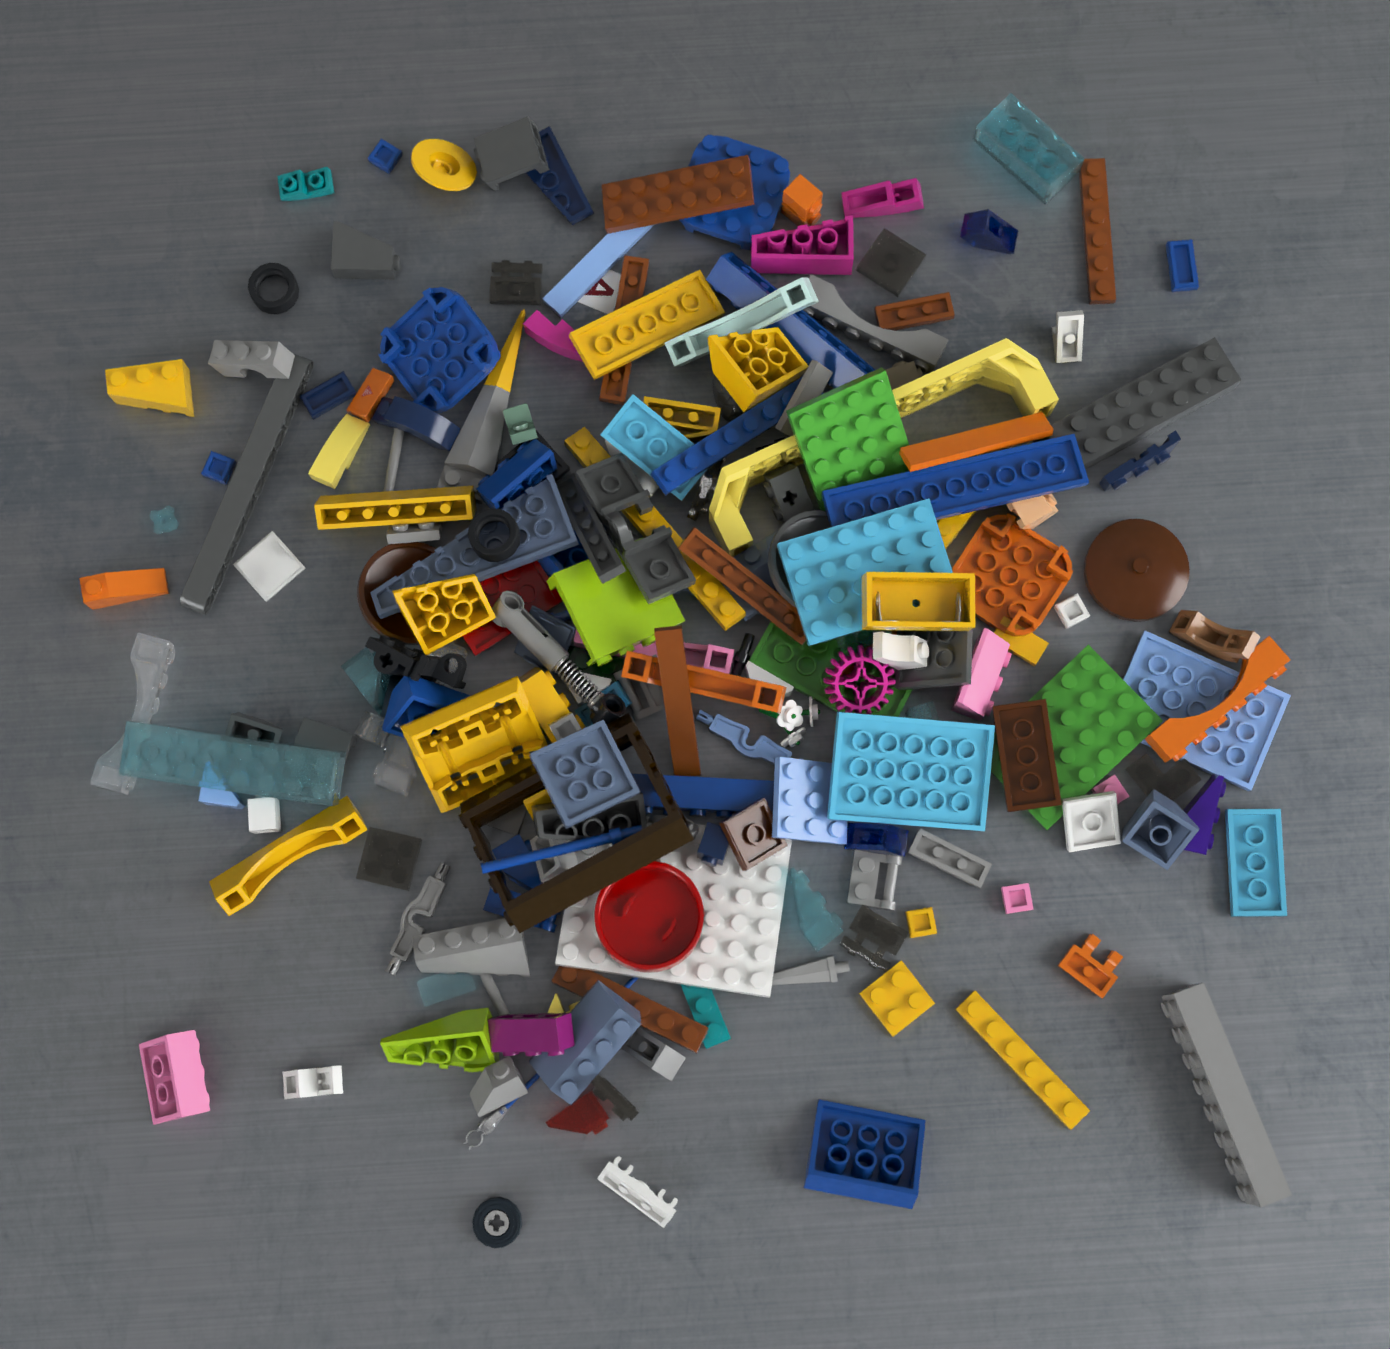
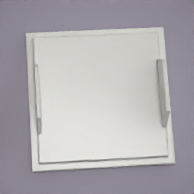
[233,531,306,602]

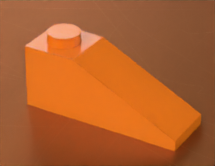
[79,568,169,610]

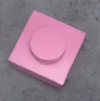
[1091,774,1130,804]
[1001,883,1034,914]

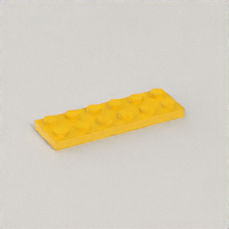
[569,270,725,380]

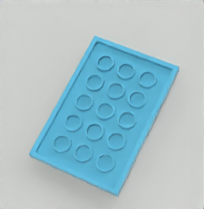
[777,498,953,646]
[827,711,995,831]

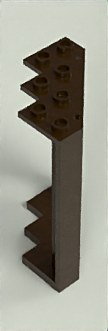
[458,713,694,933]

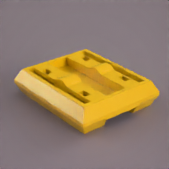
[400,676,548,813]

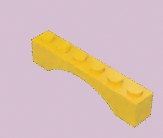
[209,796,368,916]

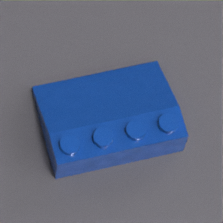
[804,1099,926,1209]

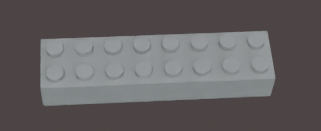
[1161,982,1292,1207]

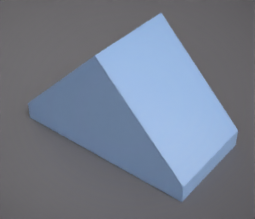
[199,761,246,809]

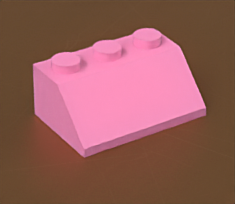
[951,628,1012,721]
[139,1030,210,1125]

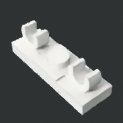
[597,1156,678,1228]

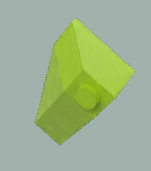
[380,1007,499,1072]

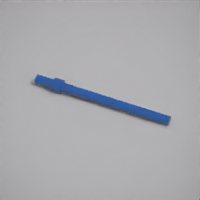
[480,825,642,874]

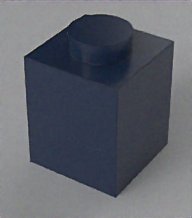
[697,822,729,867]

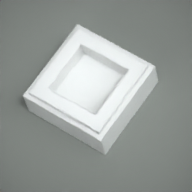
[1054,593,1090,629]

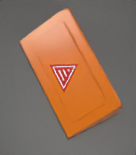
[346,368,395,423]

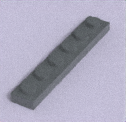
[556,473,626,584]

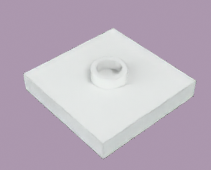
[1062,791,1121,852]

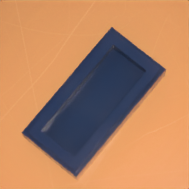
[299,371,356,420]

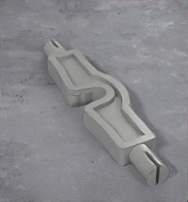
[385,862,451,976]

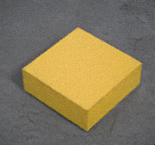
[905,907,937,938]

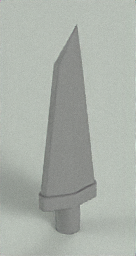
[772,955,850,985]

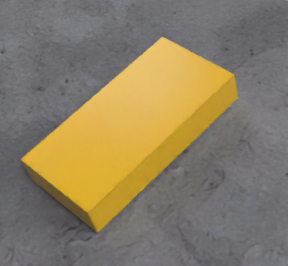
[994,616,1049,667]

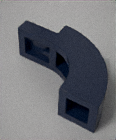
[372,396,461,451]

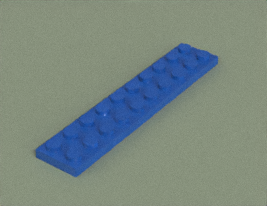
[822,434,1089,527]

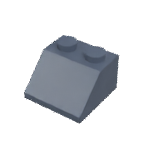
[1122,789,1199,870]

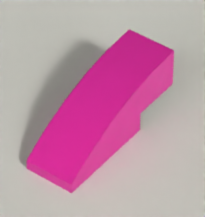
[841,178,924,218]
[523,310,583,362]

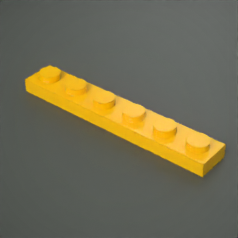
[955,990,1090,1130]

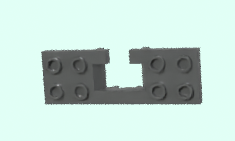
[575,453,696,604]

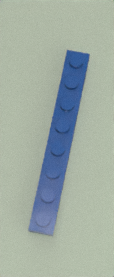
[650,376,823,496]

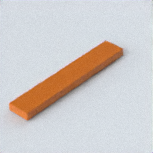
[899,412,1054,472]

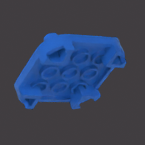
[680,135,790,250]
[378,287,501,413]

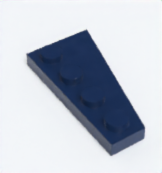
[526,126,594,225]

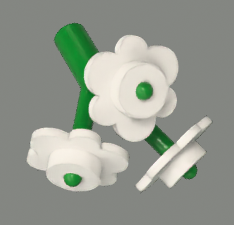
[759,696,820,747]

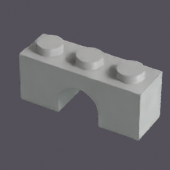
[208,340,295,379]

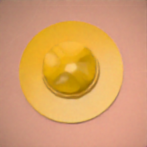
[411,139,477,191]

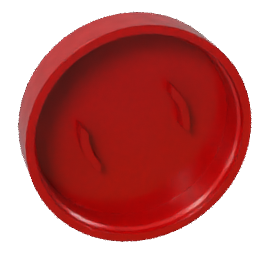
[594,861,704,973]

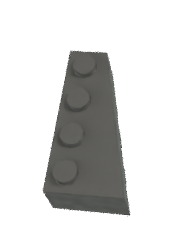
[532,791,647,841]

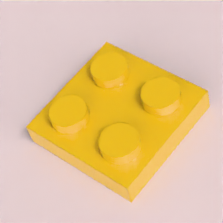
[859,960,935,1037]

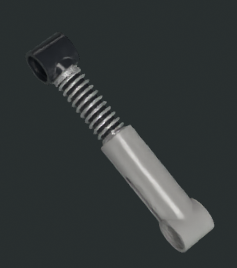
[492,591,626,725]

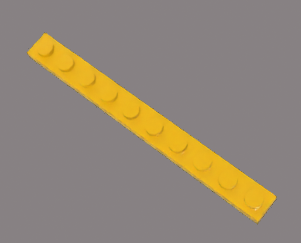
[564,427,746,631]

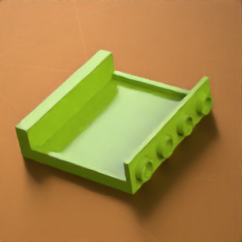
[546,537,685,666]

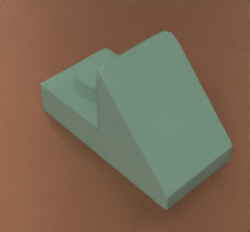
[503,403,538,445]

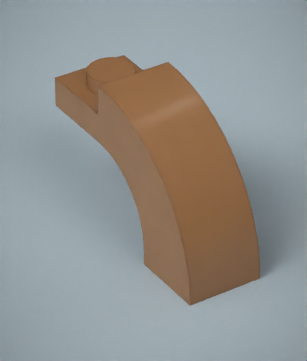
[1169,610,1260,663]

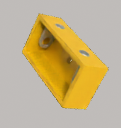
[862,572,975,631]

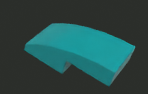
[277,167,334,201]

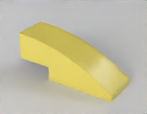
[308,414,370,489]

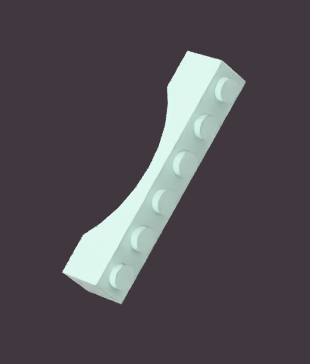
[664,277,819,367]

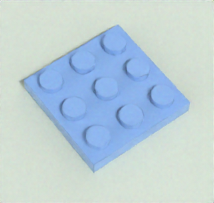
[772,757,847,845]

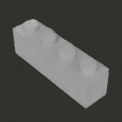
[412,918,531,977]

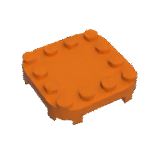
[952,513,1073,636]

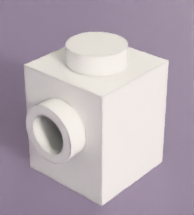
[247,793,281,834]

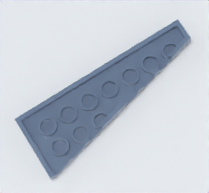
[370,474,579,619]

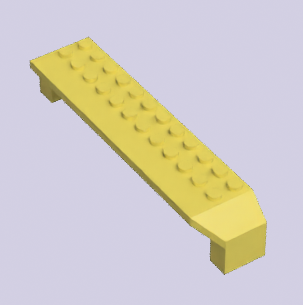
[709,338,1059,557]

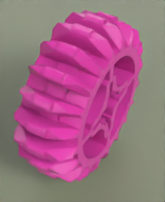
[823,645,896,714]

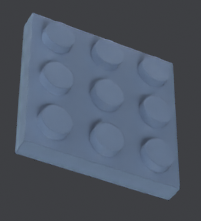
[529,719,640,829]

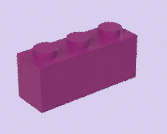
[488,1013,575,1056]

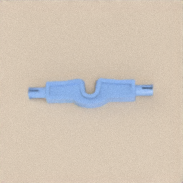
[696,710,792,766]

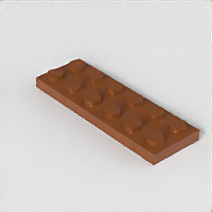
[602,155,755,234]

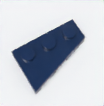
[1099,430,1181,491]

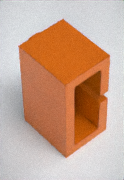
[781,174,823,226]

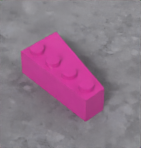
[751,215,854,275]

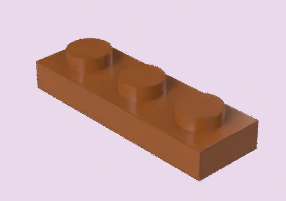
[874,292,955,331]

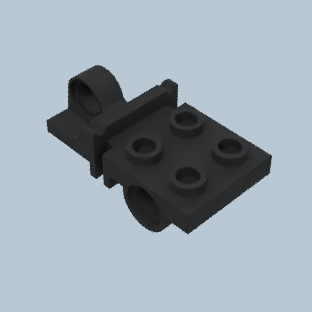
[365,635,467,689]

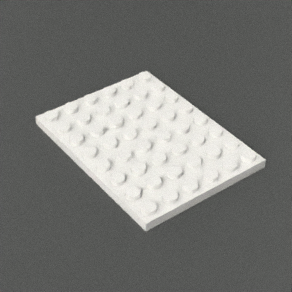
[555,816,792,998]

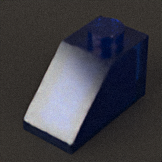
[960,209,1018,254]
[844,823,909,857]

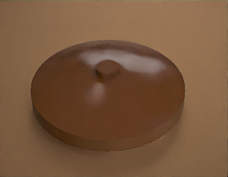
[1084,519,1190,622]
[357,542,436,645]

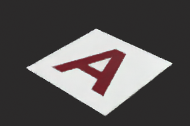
[578,270,621,314]

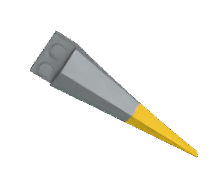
[437,309,525,505]

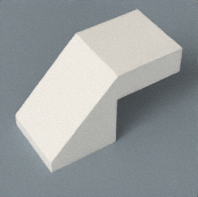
[283,1065,343,1099]

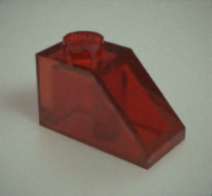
[546,1090,611,1135]

